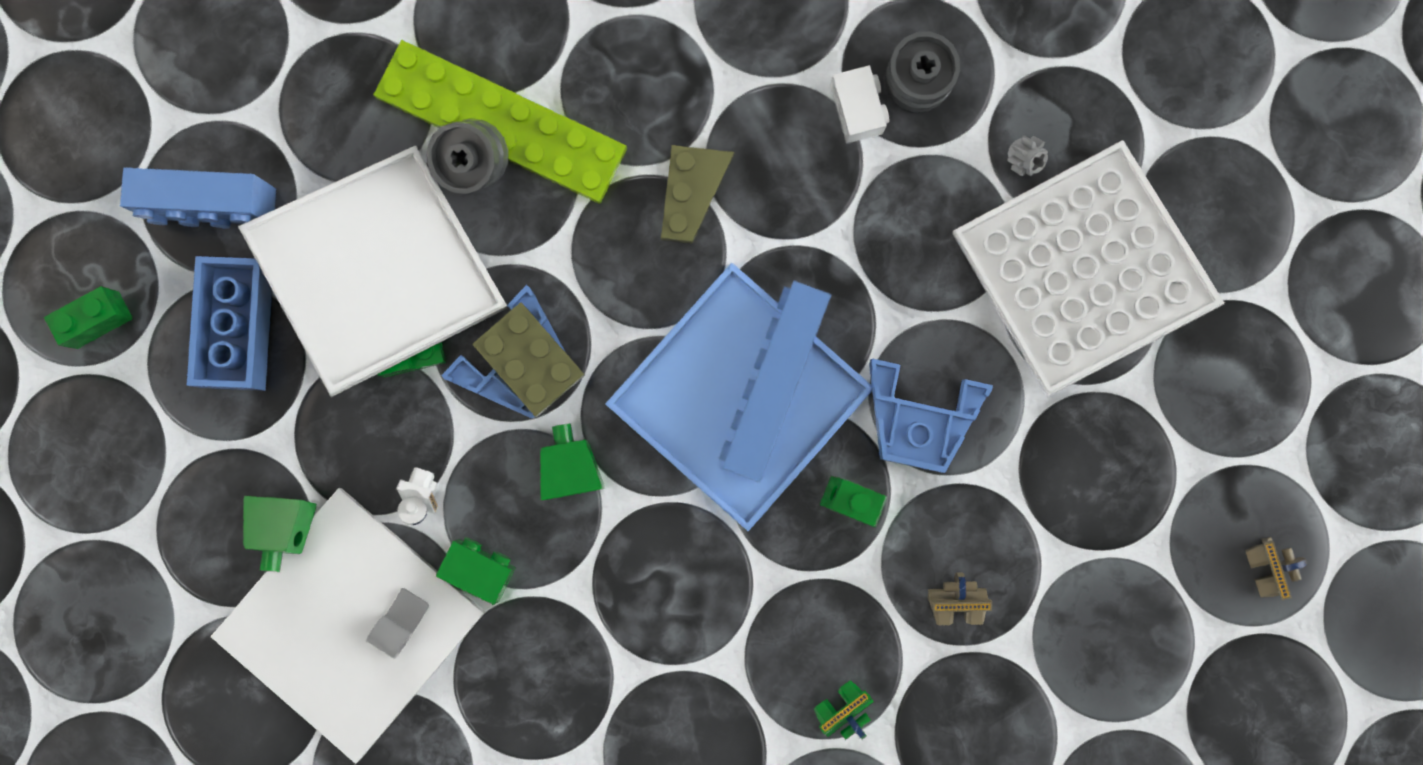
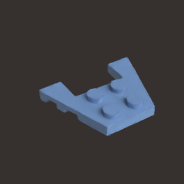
[441,285,565,419]
[869,359,993,473]

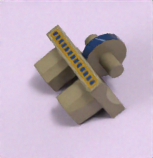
[1245,537,1307,600]
[928,572,992,625]

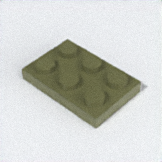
[472,302,585,417]

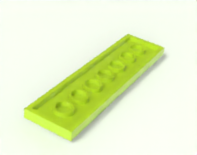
[374,40,627,204]

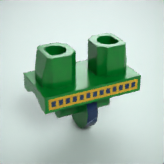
[814,680,874,740]

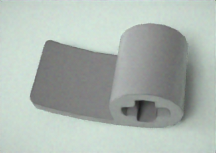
[366,588,429,659]

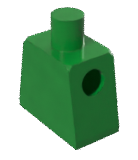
[540,423,605,501]
[819,476,887,528]
[243,496,317,572]

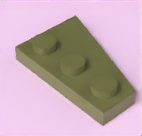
[661,145,734,243]

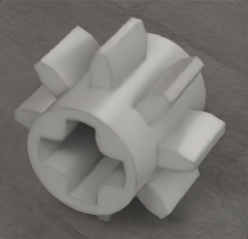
[1007,135,1048,176]

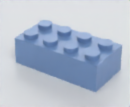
[120,168,276,228]
[187,256,272,391]

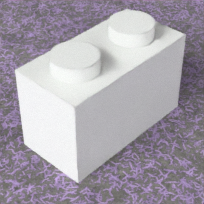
[830,65,889,144]

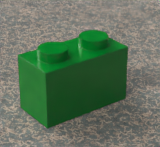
[44,286,133,349]
[435,537,516,605]

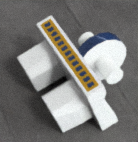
[397,467,438,525]

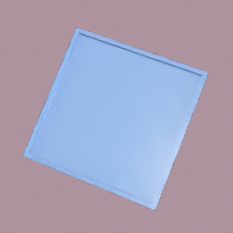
[605,263,872,531]

